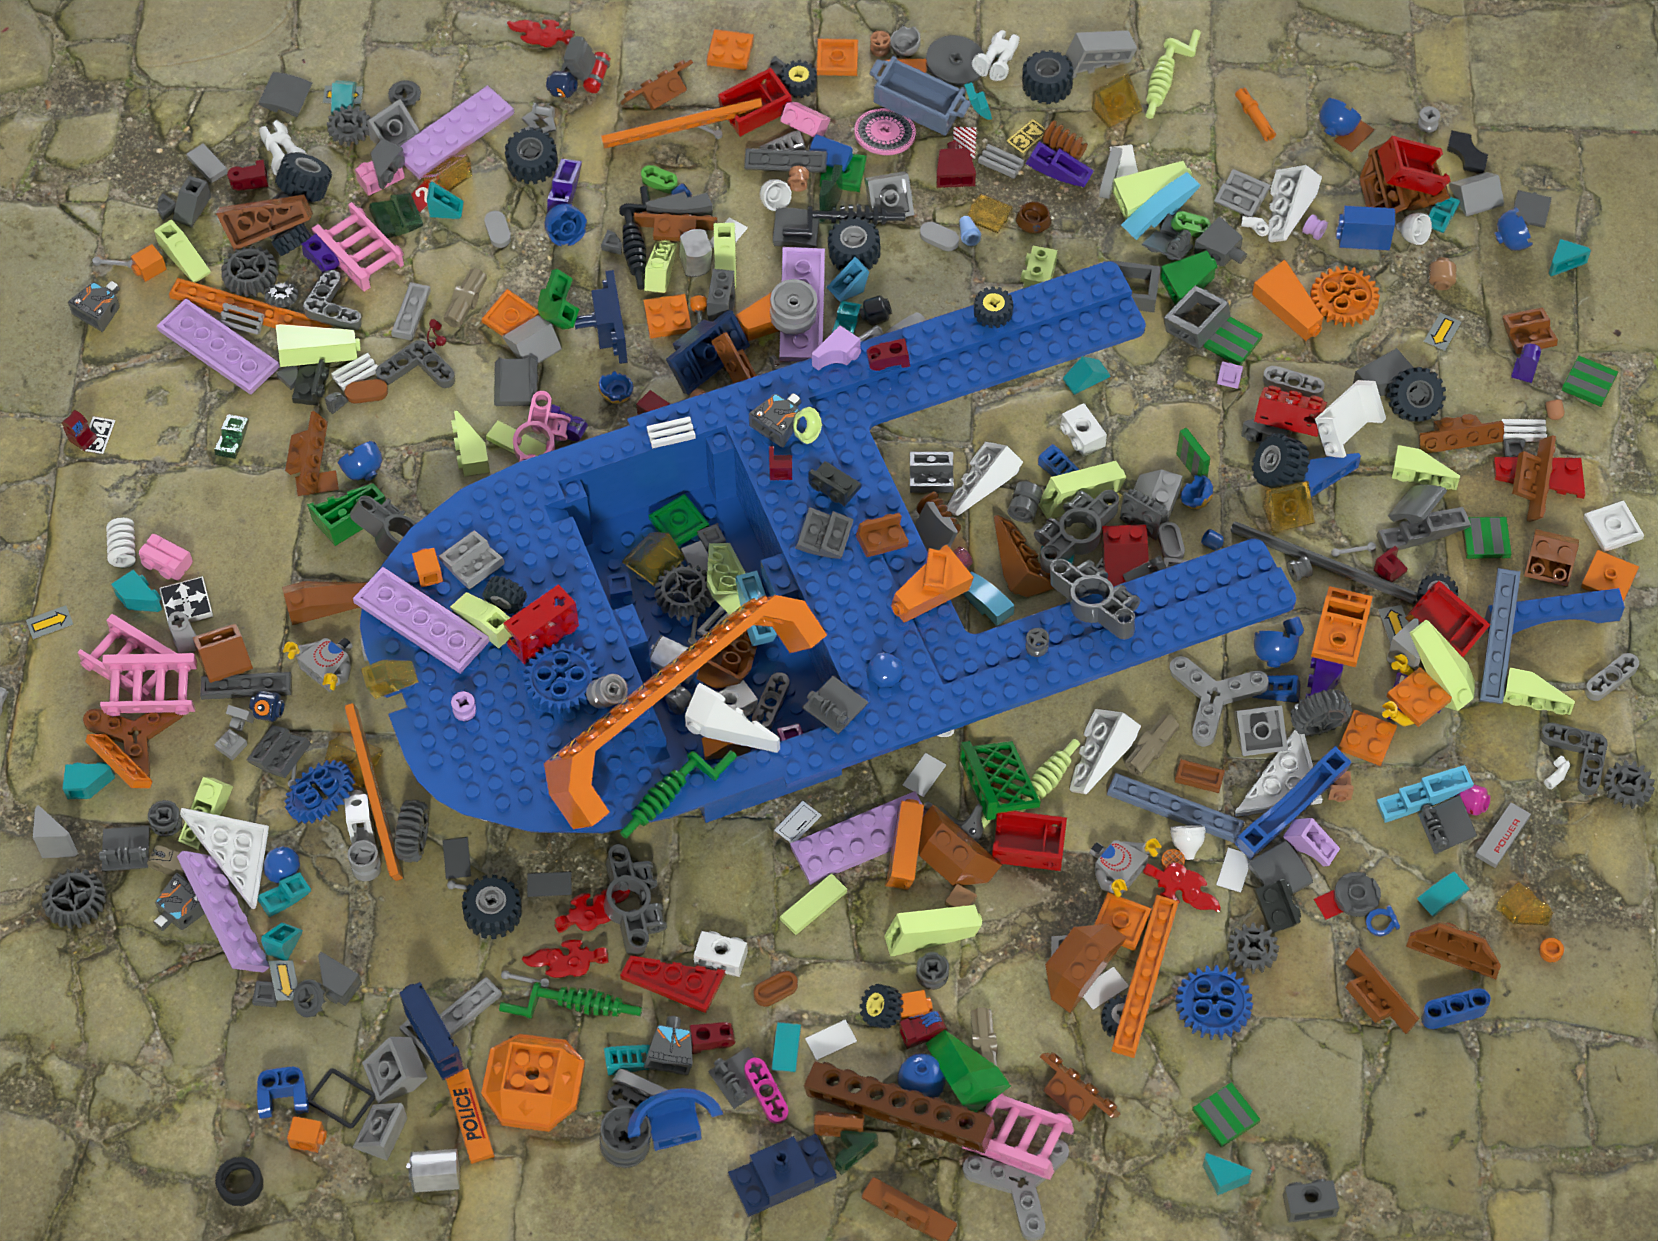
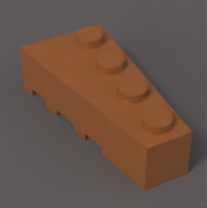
[216,195,313,251]

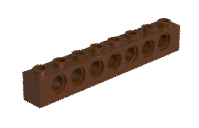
[804,1061,995,1154]

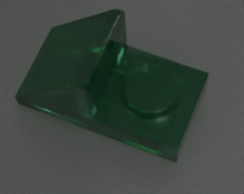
[835,1131,878,1175]

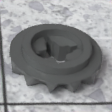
[388,80,421,108]
[264,281,298,307]
[293,979,326,1017]

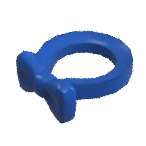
[1366,906,1400,936]

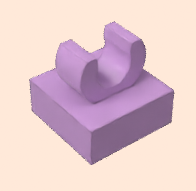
[1217,362,1243,389]

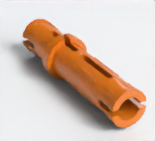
[1235,88,1276,141]

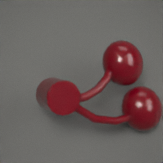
[427,319,446,349]

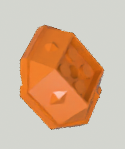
[481,1034,585,1132]

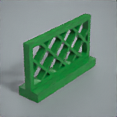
[959,741,1041,820]

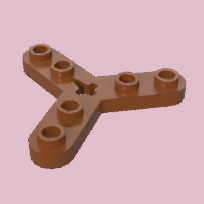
[83,697,184,778]

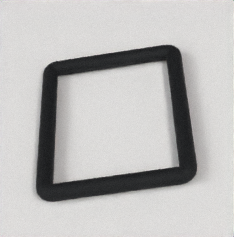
[308,1068,376,1129]

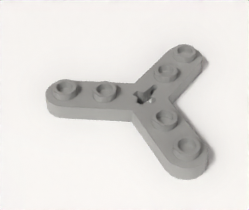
[1170,656,1269,747]
[963,1139,1069,1241]

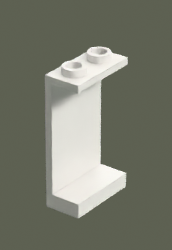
[1315,380,1386,458]

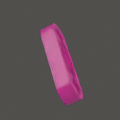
[744,1058,788,1124]

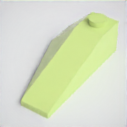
[707,543,745,615]
[1409,620,1475,711]

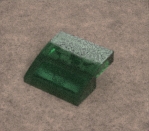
[819,164,843,222]
[369,193,423,238]

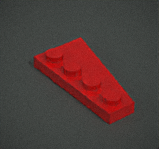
[1493,457,1586,499]
[620,955,726,1013]

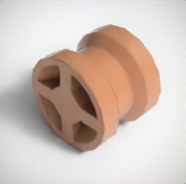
[870,31,890,57]
[787,166,809,192]

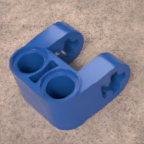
[257,1067,309,1119]

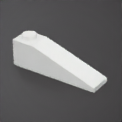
[1268,165,1322,242]
[947,442,1023,516]
[685,683,780,753]
[1069,709,1141,794]

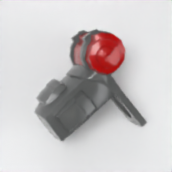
[561,36,611,94]

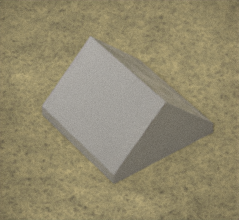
[367,99,420,146]
[1449,172,1504,217]
[503,315,562,364]
[1387,619,1421,671]
[33,805,78,858]
[353,1103,407,1161]

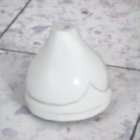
[760,179,791,211]
[1396,213,1432,245]
[1170,825,1206,860]

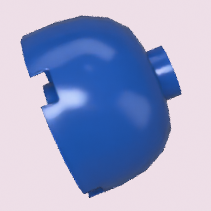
[1319,98,1361,137]
[544,204,587,246]
[1495,207,1533,251]
[338,441,382,481]
[1254,631,1300,668]
[898,1054,946,1099]

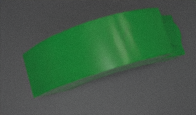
[538,268,580,330]

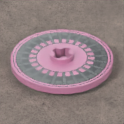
[854,109,916,155]

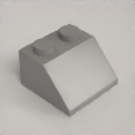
[864,171,914,216]
[1134,469,1182,523]
[1234,705,1288,756]
[362,1037,428,1104]

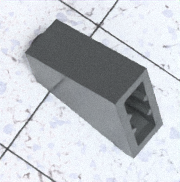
[1353,348,1414,396]

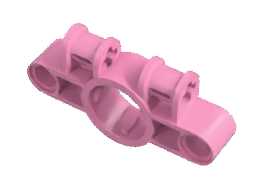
[513,391,571,462]

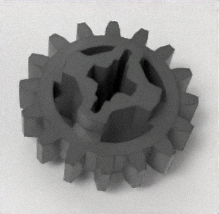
[327,105,370,146]
[1603,760,1655,809]
[1227,923,1279,974]

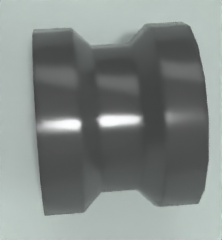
[1287,556,1313,582]
[1025,628,1049,657]
[665,686,692,715]

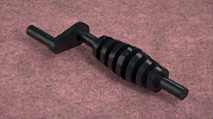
[619,186,650,290]
[783,204,905,238]

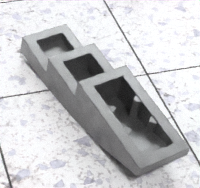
[1376,507,1471,553]

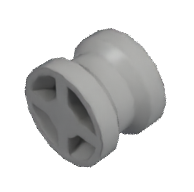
[1418,106,1440,133]

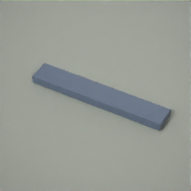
[1479,568,1521,704]
[1107,773,1245,843]

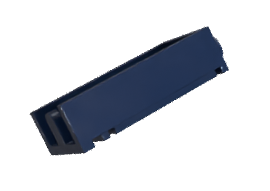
[399,982,464,1081]

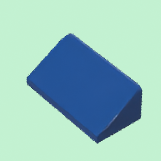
[809,135,853,171]

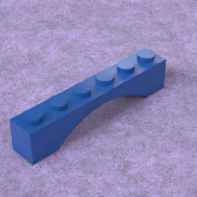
[1484,588,1625,635]
[1234,746,1352,860]

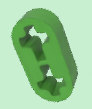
[641,165,678,193]
[1171,211,1211,237]

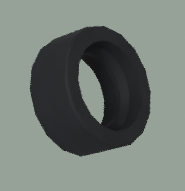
[215,1157,264,1206]

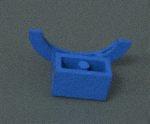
[628,1088,723,1151]

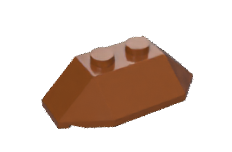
[1359,142,1412,214]
[919,805,1002,886]
[1406,921,1501,979]
[1045,924,1127,1014]

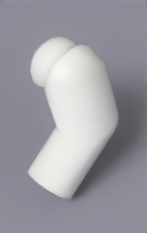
[1241,216,1269,236]
[1544,756,1570,789]

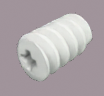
[106,518,136,568]

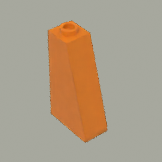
[1252,260,1323,341]
[735,292,779,341]
[891,545,974,623]
[886,799,924,890]

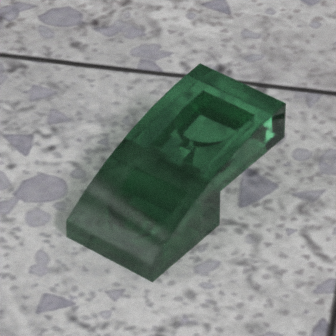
[214,414,249,459]

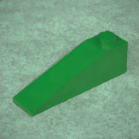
[926,1030,1011,1112]

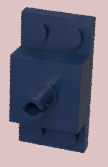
[575,270,628,364]
[666,310,750,395]
[728,1134,837,1217]

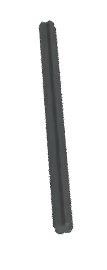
[1230,522,1417,603]

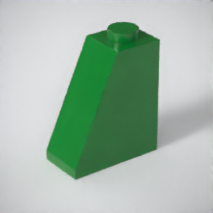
[1160,251,1217,306]

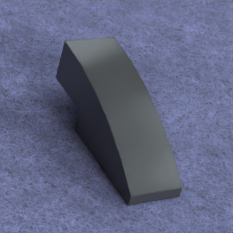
[645,192,713,216]

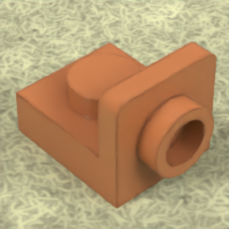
[1327,771,1354,802]

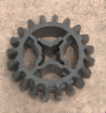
[221,245,278,298]
[654,563,714,621]
[1290,689,1352,737]
[395,800,429,862]
[42,867,106,930]

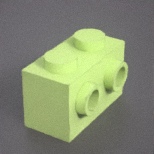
[1020,246,1058,288]

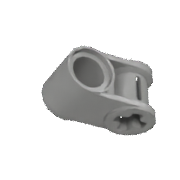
[168,611,196,653]

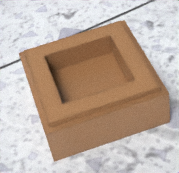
[945,884,977,908]

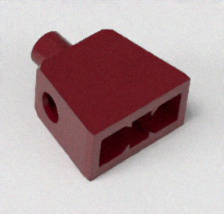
[936,141,976,188]

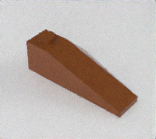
[994,515,1055,597]
[282,581,368,625]
[696,630,757,689]

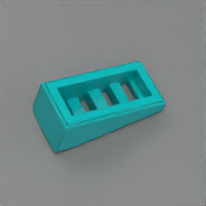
[604,1045,650,1076]

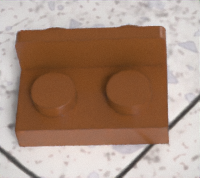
[856,513,909,557]
[814,1111,864,1139]

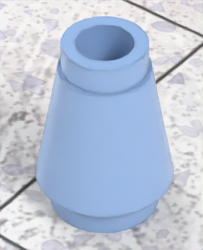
[959,216,981,246]

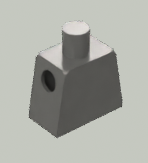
[1194,217,1247,267]

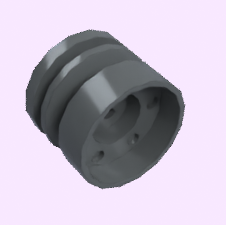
[599,1105,651,1168]

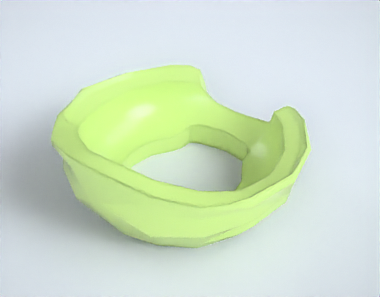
[793,407,822,444]

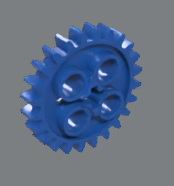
[523,643,599,714]
[284,760,355,824]
[1175,965,1253,1040]

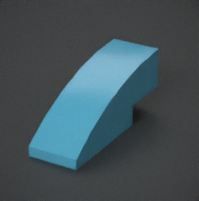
[735,571,777,646]
[963,572,1014,626]

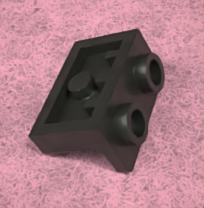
[292,359,329,406]
[809,461,861,506]
[1253,878,1301,934]

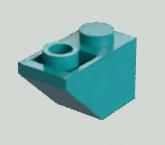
[111,570,162,612]
[63,762,115,799]

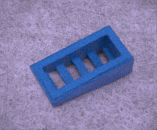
[1038,444,1079,477]
[1252,675,1301,702]

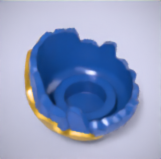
[598,371,634,404]
[1181,475,1213,509]

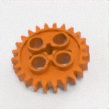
[1310,266,1380,327]

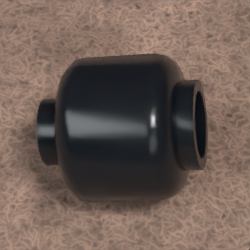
[860,295,892,325]

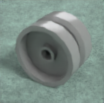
[770,279,817,335]

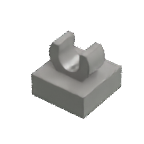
[226,705,255,732]
[214,729,248,761]

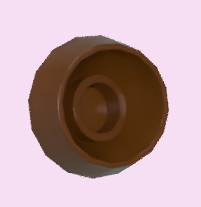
[1016,201,1052,233]

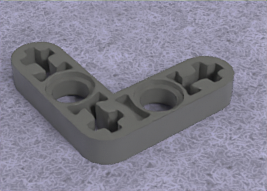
[303,270,362,331]
[376,340,455,388]
[1540,723,1608,796]

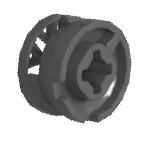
[147,800,183,837]
[916,952,949,990]

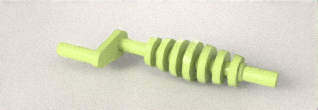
[1146,30,1201,119]
[982,739,1080,828]

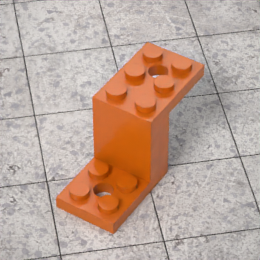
[1311,586,1373,667]

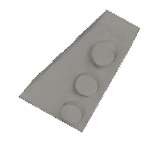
[1065,31,1137,78]

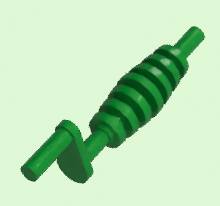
[620,750,737,839]
[499,982,643,1019]

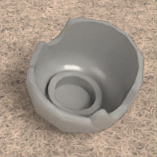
[890,26,921,57]

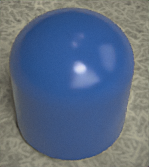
[671,183,692,198]
[1201,529,1224,550]
[1283,616,1304,637]

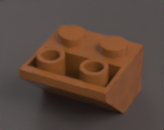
[1524,529,1579,587]
[192,624,253,683]

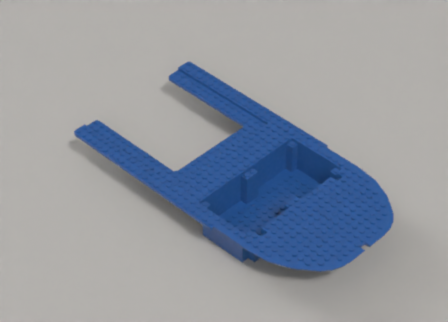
[360,261,1296,833]

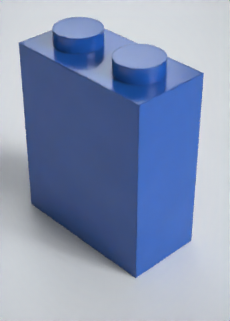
[1336,206,1395,251]

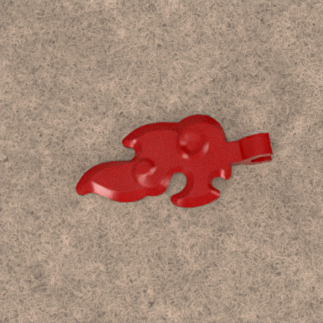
[507,19,575,47]
[1143,863,1221,912]
[554,889,631,933]
[522,939,609,978]

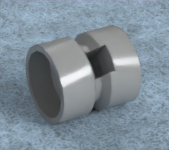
[586,674,628,709]
[348,840,382,881]

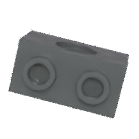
[1283,1179,1339,1223]

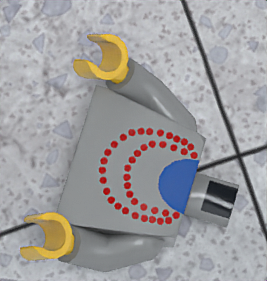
[283,638,353,692]
[1090,838,1162,898]

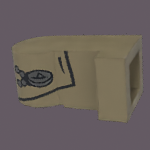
[147,845,188,880]

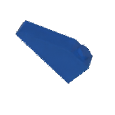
[1297,453,1361,499]

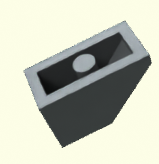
[318,952,362,1006]

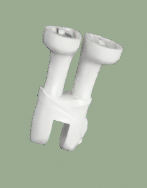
[972,30,1020,81]
[259,120,307,175]

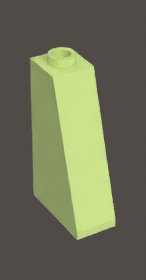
[1112,161,1192,221]
[276,324,361,367]
[1039,461,1126,519]
[884,905,982,956]

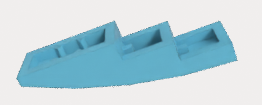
[1121,172,1201,240]
[1376,765,1474,823]

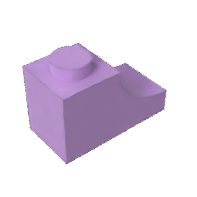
[812,326,861,370]
[1283,818,1340,866]

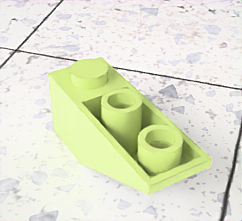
[154,220,211,283]
[714,223,736,289]
[645,240,677,293]
[451,411,490,476]
[1392,445,1460,490]
[450,592,512,648]
[1503,668,1575,715]
[178,777,233,850]

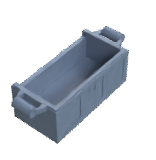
[869,56,971,136]

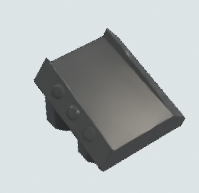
[494,357,538,406]

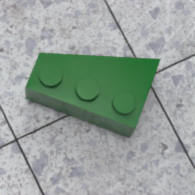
[307,484,386,546]

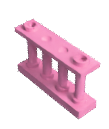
[311,202,404,292]
[78,614,179,701]
[100,653,197,716]
[962,1094,1074,1180]

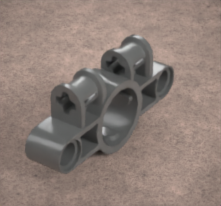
[1034,490,1119,573]
[350,496,417,557]
[1050,559,1140,639]
[604,844,667,957]

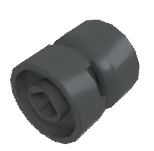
[1007,481,1043,523]

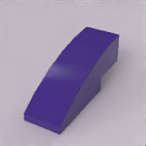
[1025,142,1094,187]
[547,159,582,213]

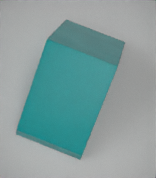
[331,80,357,115]
[427,182,464,219]
[1549,239,1591,277]
[1063,356,1110,395]
[261,922,303,961]
[1203,1153,1252,1196]

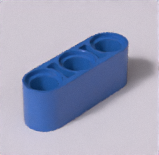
[1421,988,1491,1029]

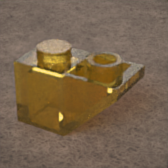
[361,660,419,699]
[1496,882,1554,926]

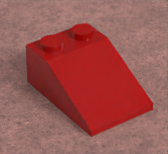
[1101,525,1149,587]

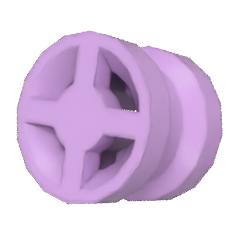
[1303,214,1328,240]
[451,692,476,721]

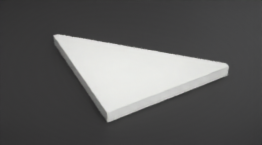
[1235,730,1322,817]
[180,808,269,909]

